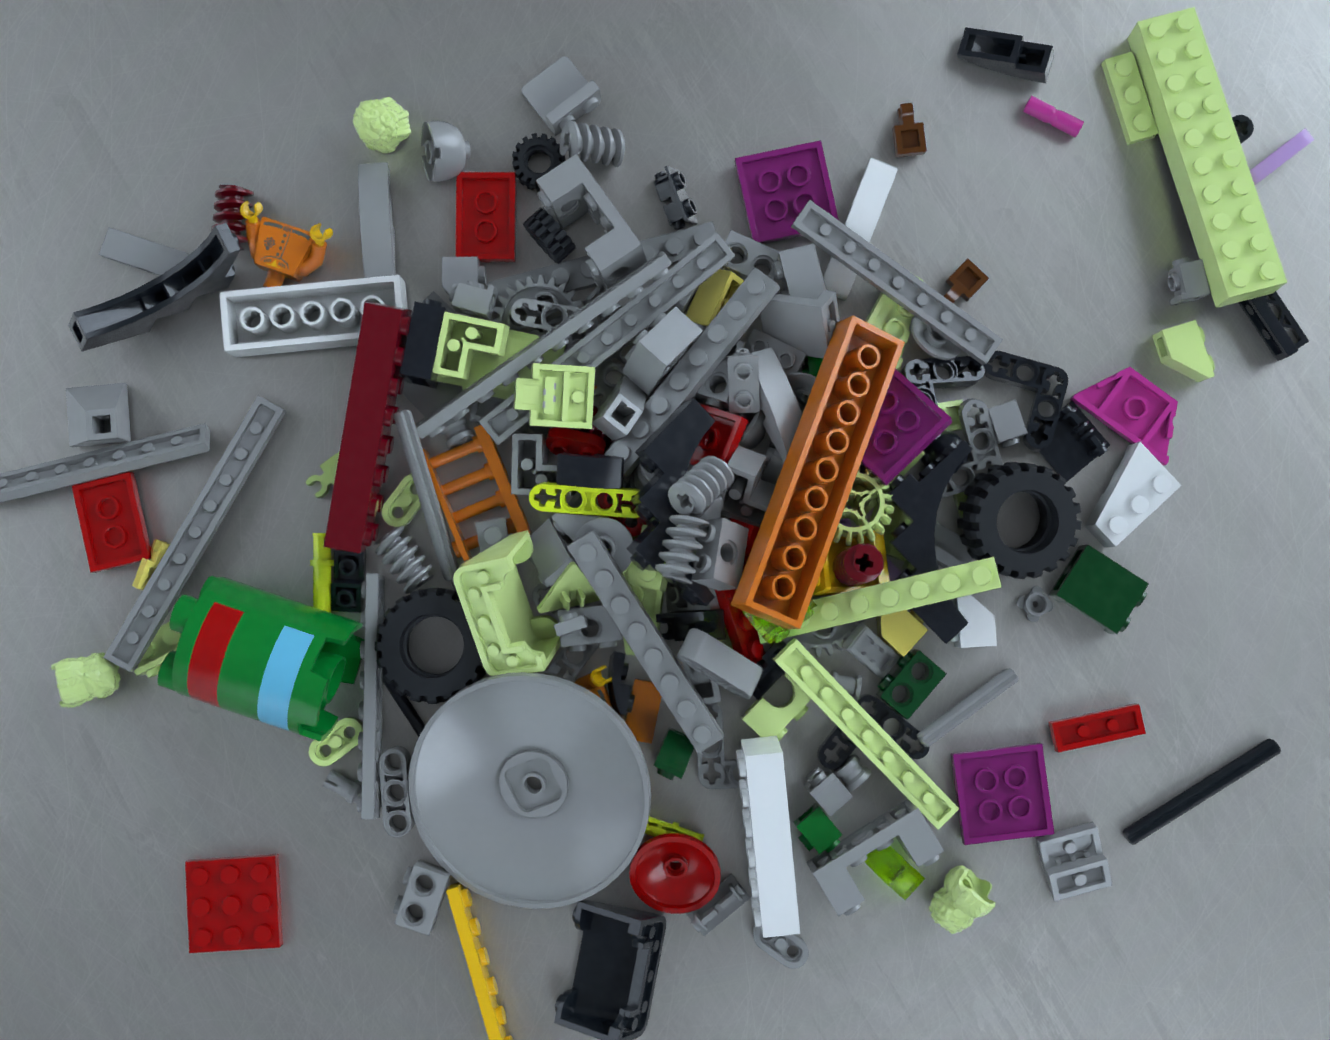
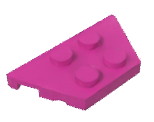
[1070,367,1178,466]

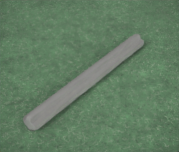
[394,409,459,581]

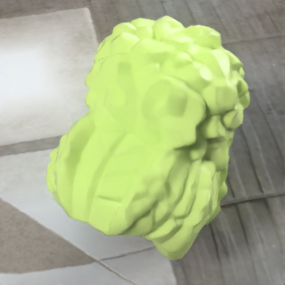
[352,97,411,154]
[51,652,121,708]
[929,865,995,934]

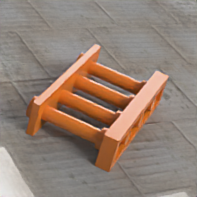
[423,425,532,562]

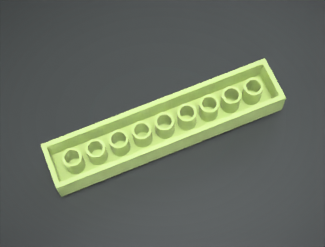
[1127,7,1287,308]

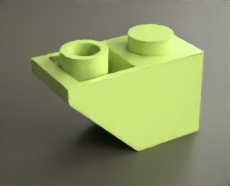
[1152,320,1215,382]

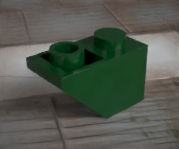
[653,727,694,780]

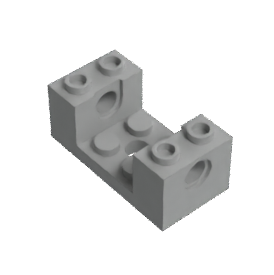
[536,154,647,290]
[806,799,944,916]

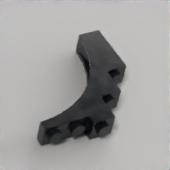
[68,223,240,352]
[626,399,715,606]
[888,440,973,644]

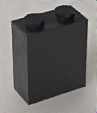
[400,299,447,389]

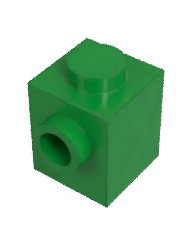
[793,803,843,854]

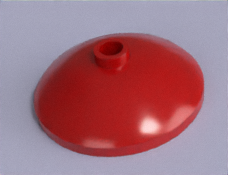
[629,833,721,914]

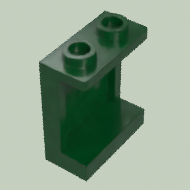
[1048,544,1149,634]

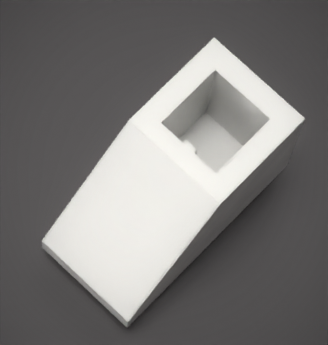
[950,595,997,648]

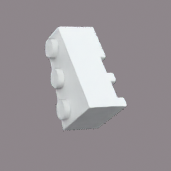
[1085,442,1182,548]

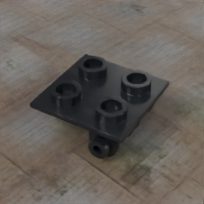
[1031,400,1110,482]

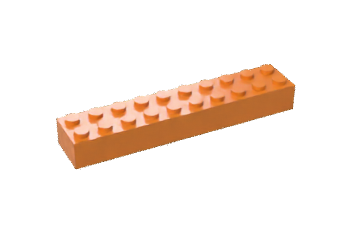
[731,315,905,629]

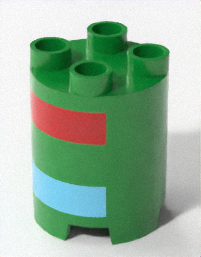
[157,576,365,741]

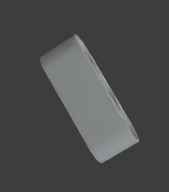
[677,628,763,699]
[379,746,415,838]

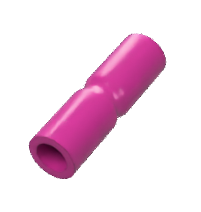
[1023,95,1084,137]

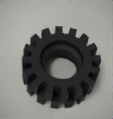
[512,133,566,192]
[523,208,576,264]

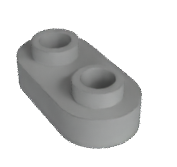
[753,926,809,969]

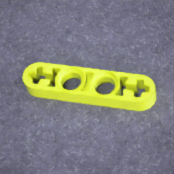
[529,482,640,518]

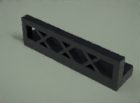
[1238,291,1309,361]

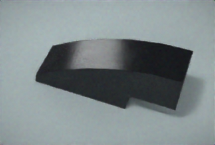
[957,27,1054,83]

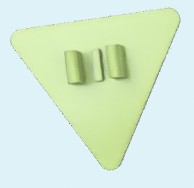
[537,562,600,613]

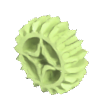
[834,467,895,546]

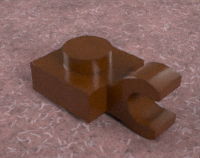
[892,103,927,158]
[944,258,989,303]

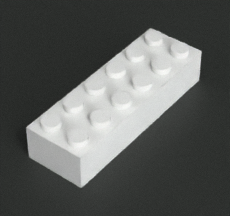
[219,275,408,357]
[736,736,800,938]

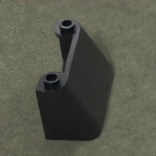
[554,900,666,1040]

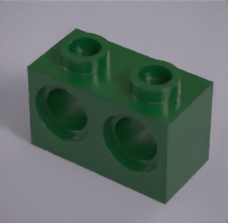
[876,649,947,720]

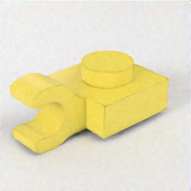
[132,539,170,590]

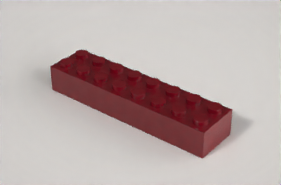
[324,302,412,554]

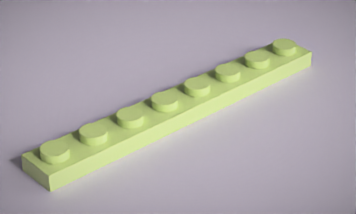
[754,557,1002,644]
[773,638,959,830]

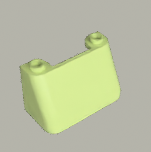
[453,530,561,676]

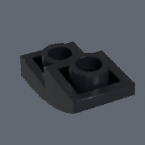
[557,452,624,489]
[331,549,366,613]
[608,651,635,718]

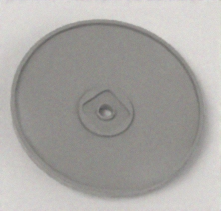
[408,672,651,909]

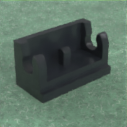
[656,609,726,641]

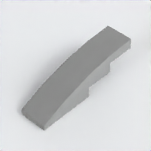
[358,162,395,278]
[749,347,802,462]

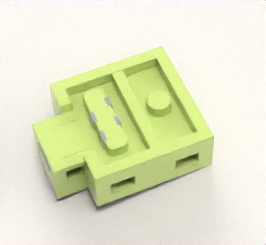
[514,363,595,429]

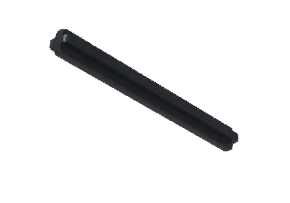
[1123,739,1281,845]

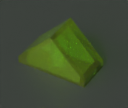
[864,845,926,900]

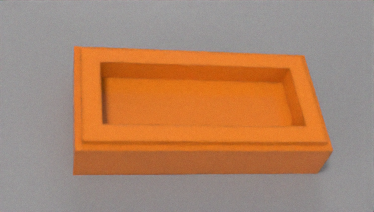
[626,678,662,744]

